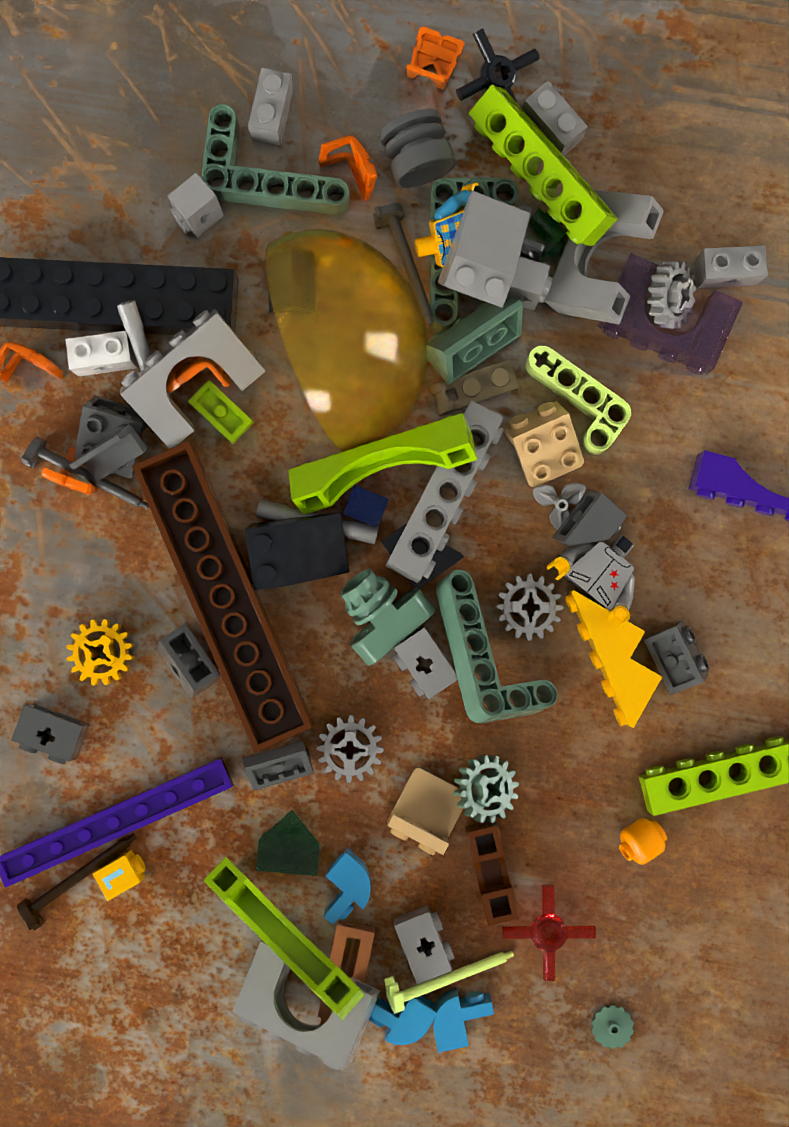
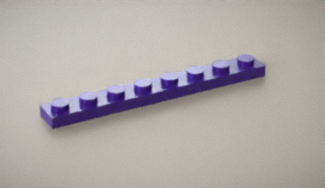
[0,757,234,888]

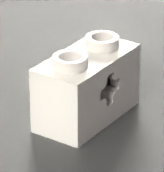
[65,331,138,376]

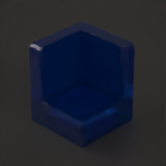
[343,485,389,527]

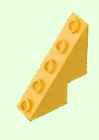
[564,590,662,728]

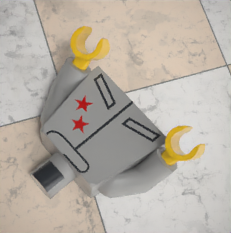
[546,535,635,628]

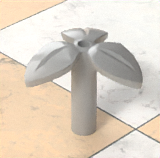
[533,483,586,530]

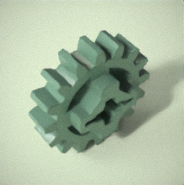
[453,755,519,823]

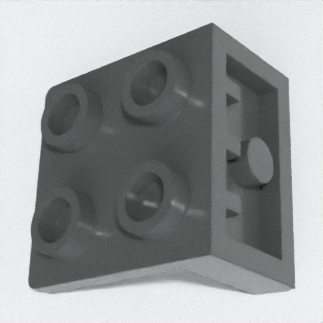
[74,395,148,478]

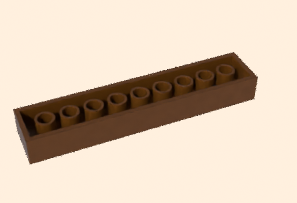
[132,441,314,753]

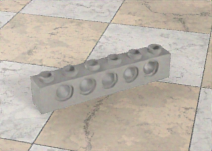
[385,401,504,583]

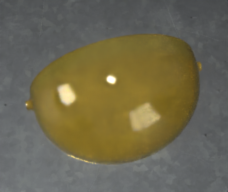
[265,229,428,452]

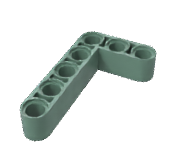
[201,104,350,215]
[430,178,519,333]
[436,569,558,723]

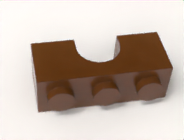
[465,821,519,926]

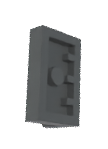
[644,621,710,695]
[242,741,313,791]

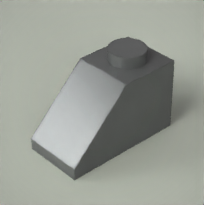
[552,490,628,546]

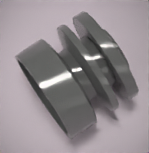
[379,108,457,188]

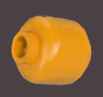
[619,818,667,865]

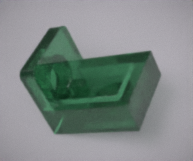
[528,208,566,263]

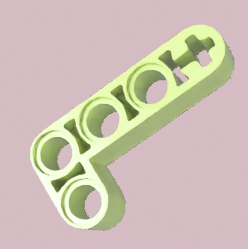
[526,346,631,455]

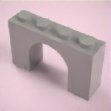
[544,189,664,324]
[120,309,266,449]
[233,941,380,1070]

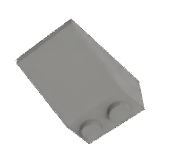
[438,190,530,308]

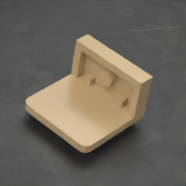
[502,401,584,487]
[387,767,463,855]

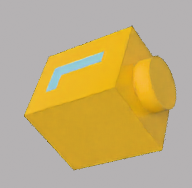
[92,850,146,901]

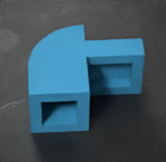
[323,847,371,925]
[433,987,494,1053]
[369,995,437,1045]

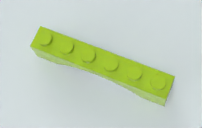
[288,413,478,515]
[203,857,365,1020]

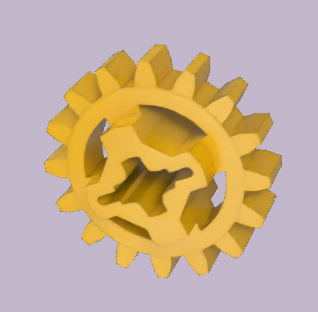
[66,619,135,686]

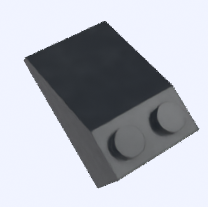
[245,512,350,590]

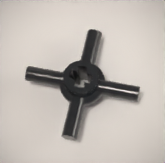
[456,29,540,105]

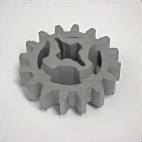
[647,261,697,329]
[495,574,563,641]
[317,715,384,783]

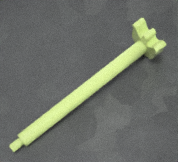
[384,951,514,1014]

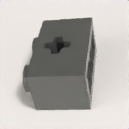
[157,624,221,699]
[11,703,90,764]

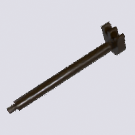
[17,833,137,931]

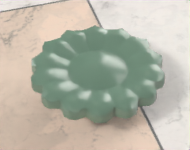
[591,1004,634,1049]

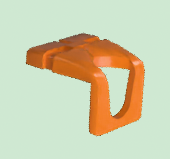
[406,26,465,90]
[318,135,378,201]
[0,342,65,382]
[166,356,230,393]
[41,447,98,495]

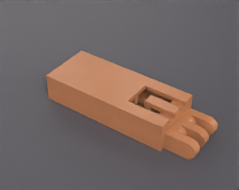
[317,920,375,1024]

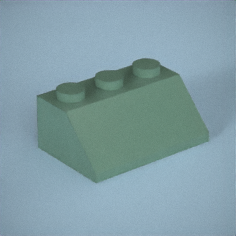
[426,296,523,385]

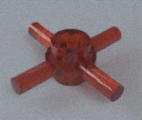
[502,884,596,981]

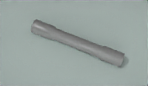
[117,300,152,370]
[256,499,379,544]

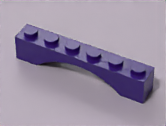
[688,450,789,521]

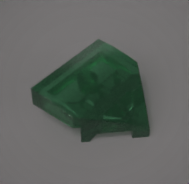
[256,810,320,876]

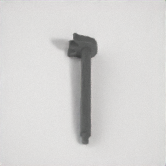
[373,203,433,326]
[21,436,149,510]

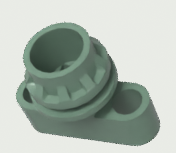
[339,568,435,666]

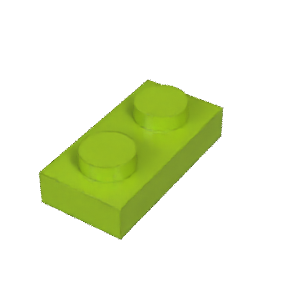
[188,380,254,445]

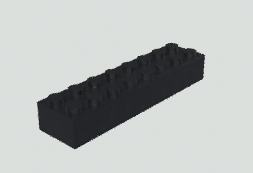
[0,257,239,335]

